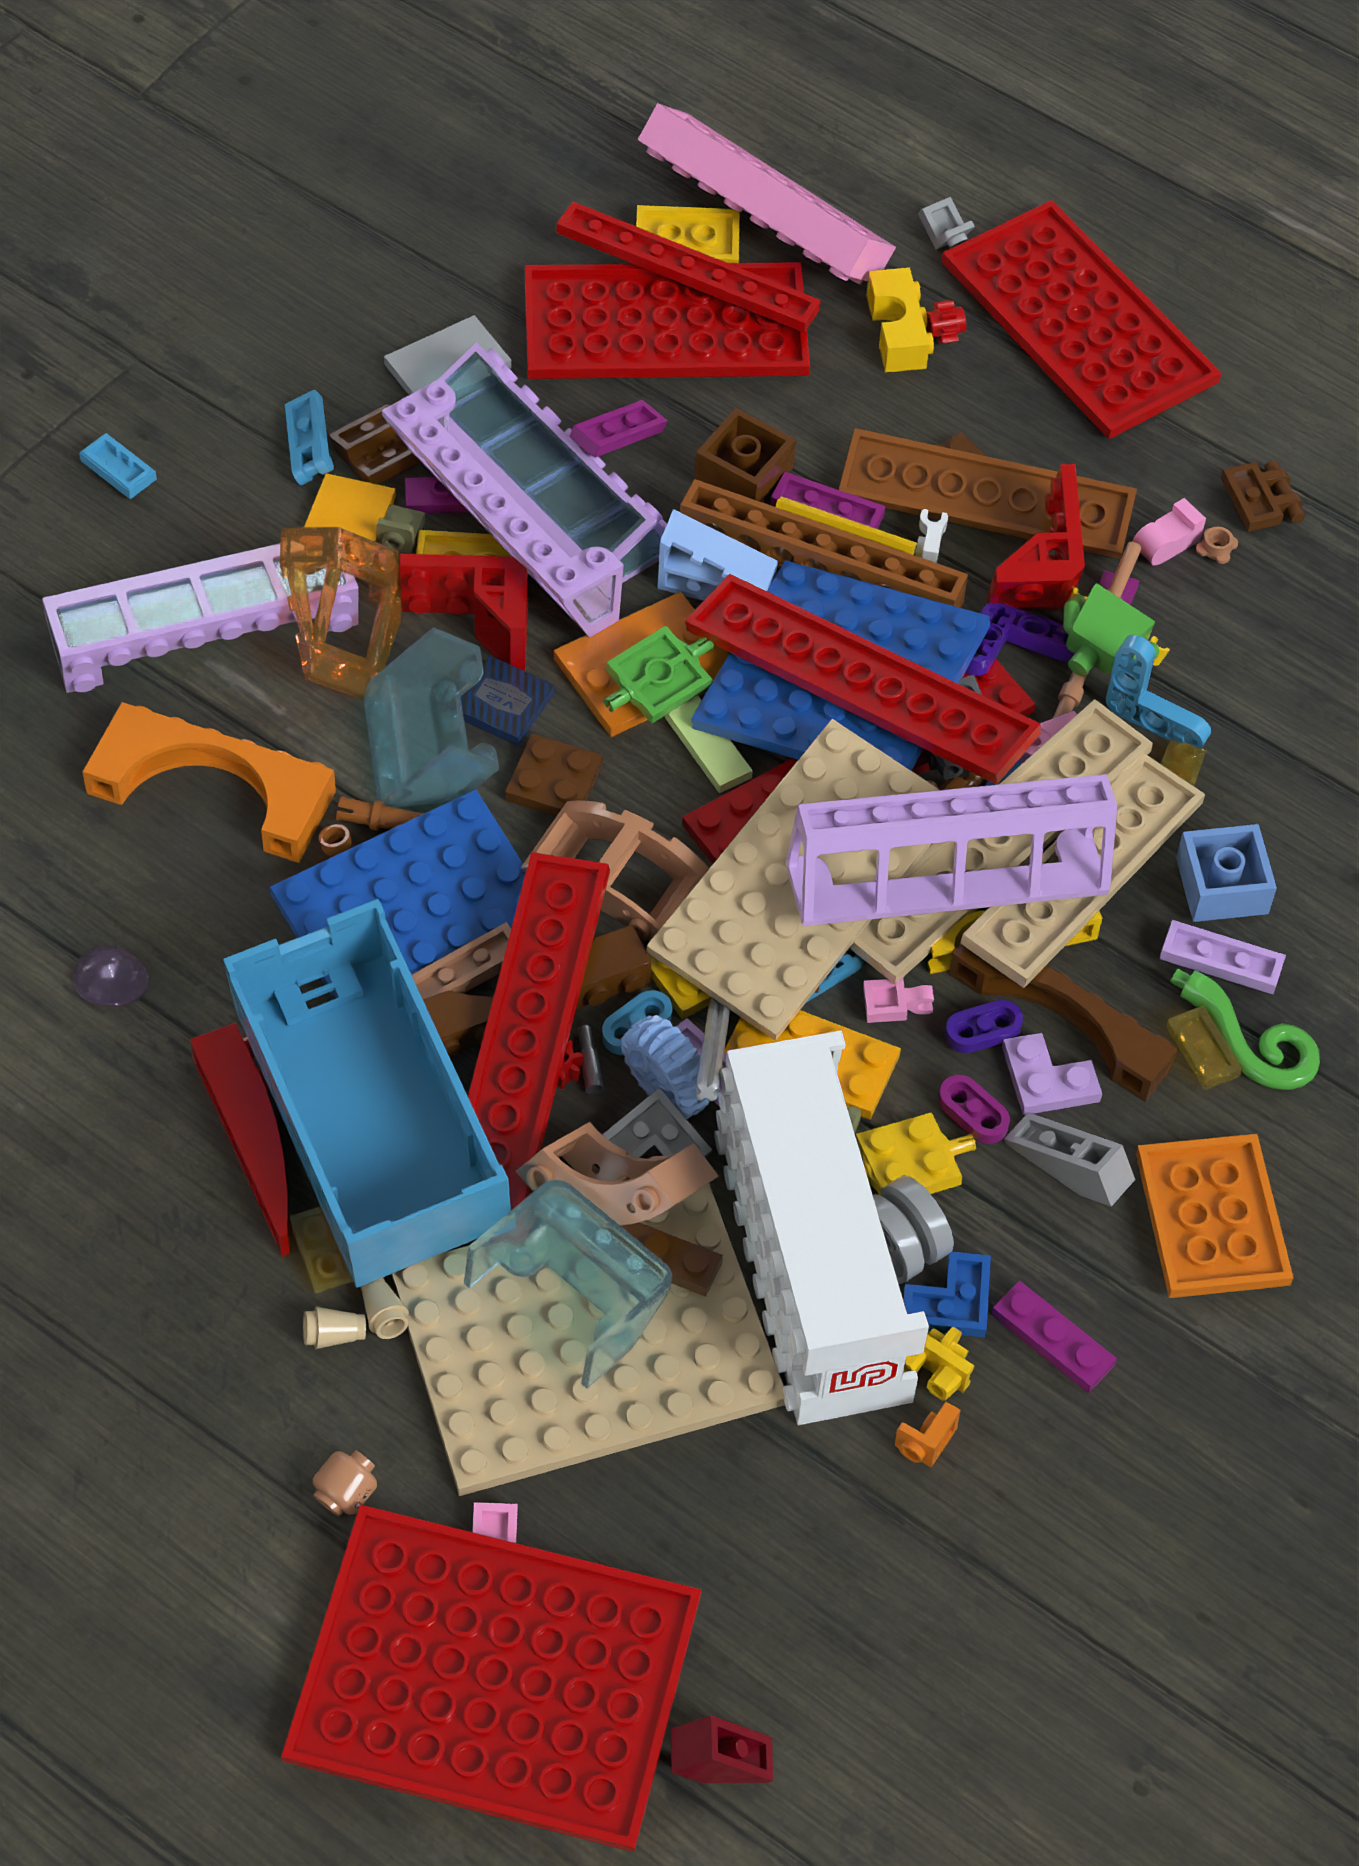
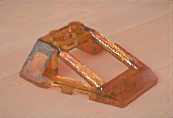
[279,527,402,701]

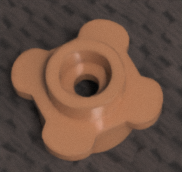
[1196,527,1238,564]

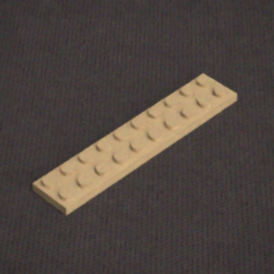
[849,699,1153,985]

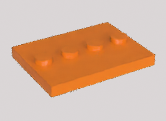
[554,592,729,737]
[1136,1134,1293,1298]

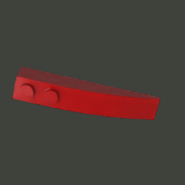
[190,1023,290,1257]

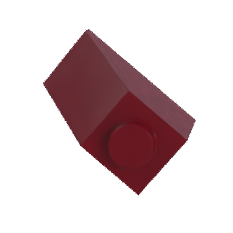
[671,1715,773,1784]

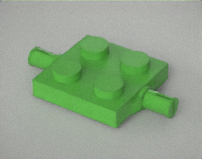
[603,626,714,724]

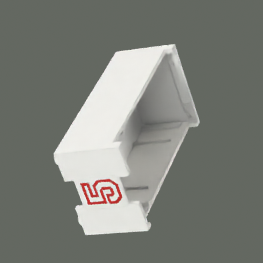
[714,1030,929,1425]

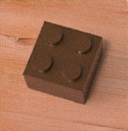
[694,408,796,503]

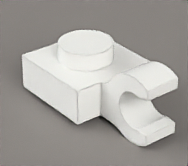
[915,509,948,563]

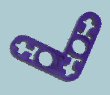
[965,603,1074,676]

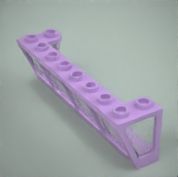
[382,378,624,638]

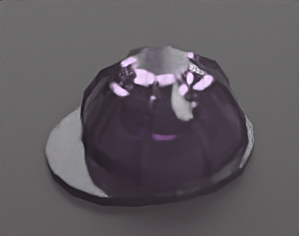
[73,945,149,1006]

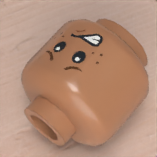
[313,1450,377,1517]

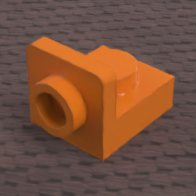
[895,1402,961,1468]

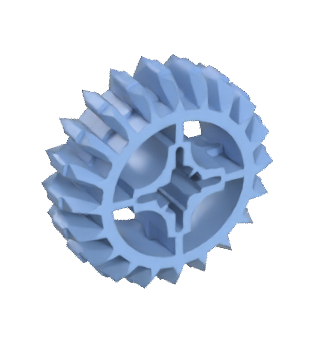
[621,1015,710,1119]

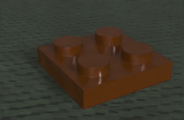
[505,734,603,816]

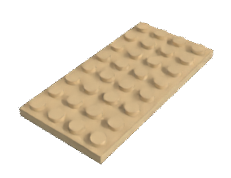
[646,719,939,1041]

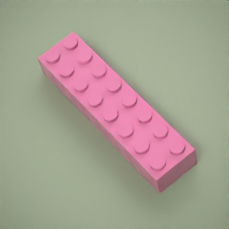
[638,103,896,284]

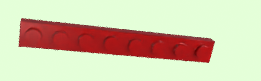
[557,201,821,333]

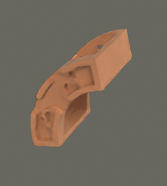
[521,800,710,941]
[516,1122,719,1225]

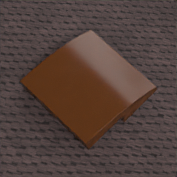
[328,404,421,485]

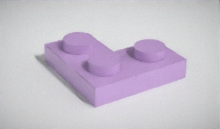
[1002,1033,1102,1115]

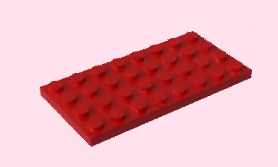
[941,200,1222,439]
[525,262,810,379]

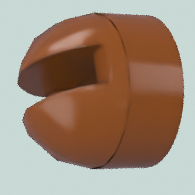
[319,824,352,858]

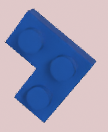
[903,1252,991,1338]

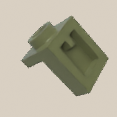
[376,505,425,554]

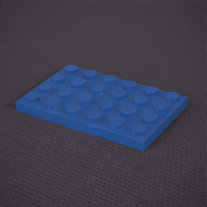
[270,789,526,1000]

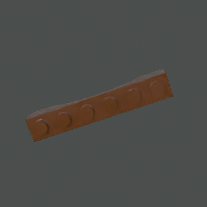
[423,925,651,1058]
[949,944,1178,1102]

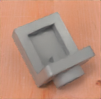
[918,197,975,250]

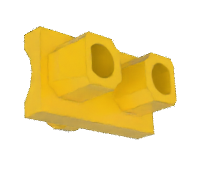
[903,1327,974,1401]

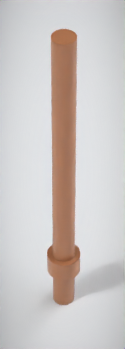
[1053,542,1141,718]

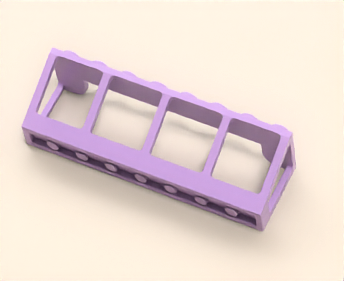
[785,774,1117,926]

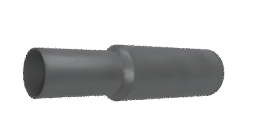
[577,1025,604,1095]

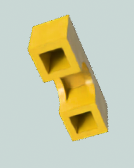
[866,267,934,373]

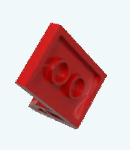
[986,464,1085,610]
[400,554,528,671]

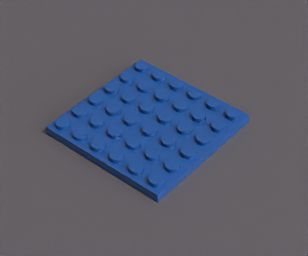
[691,560,990,771]

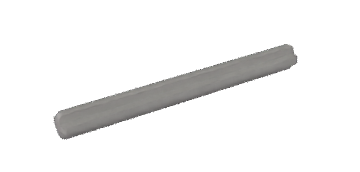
[695,998,730,1102]

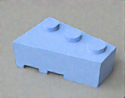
[658,509,778,601]

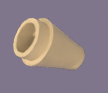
[360,1278,409,1339]
[303,1307,366,1349]

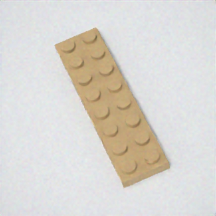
[961,754,1205,988]

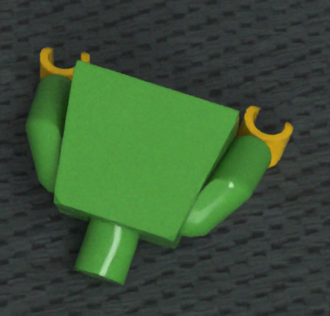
[1063,583,1170,676]

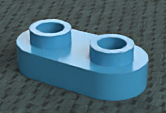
[602,990,672,1055]

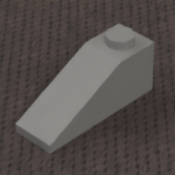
[1004,1112,1135,1207]

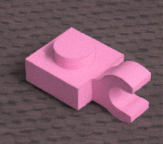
[863,978,934,1023]

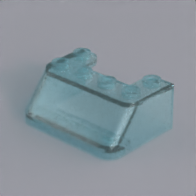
[364,627,499,807]

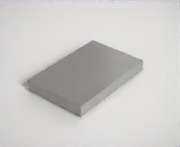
[384,315,511,395]

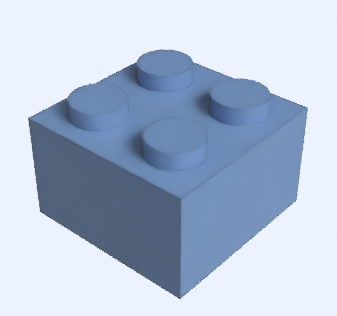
[1176,824,1277,922]

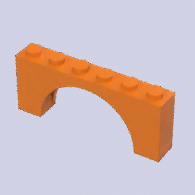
[83,702,336,863]

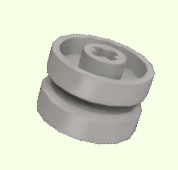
[872,1175,954,1284]

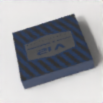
[452,655,555,746]

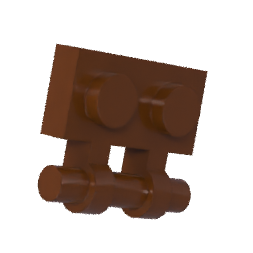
[1221,460,1305,532]

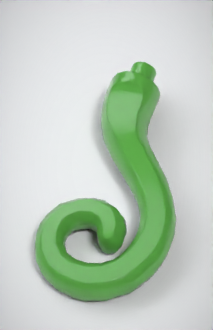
[1170,969,1320,1090]

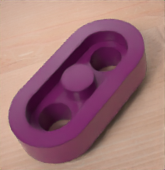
[938,1075,1010,1144]

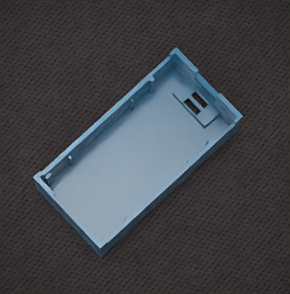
[223,899,512,1288]

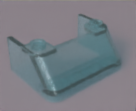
[464,1180,672,1389]

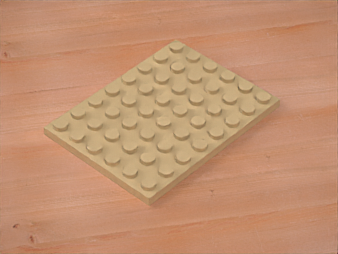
[391,1183,785,1496]

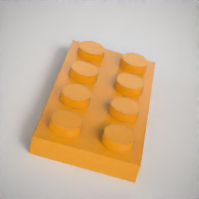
[724,1010,901,1120]

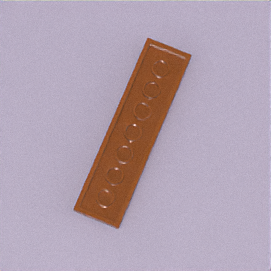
[839,428,1137,559]

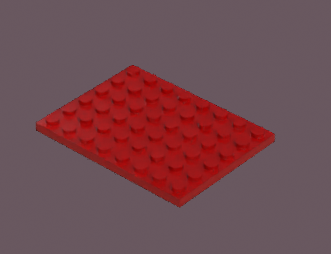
[281,1505,702,1853]

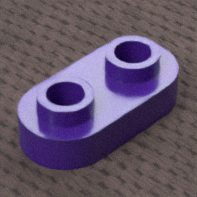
[945,1000,1023,1053]

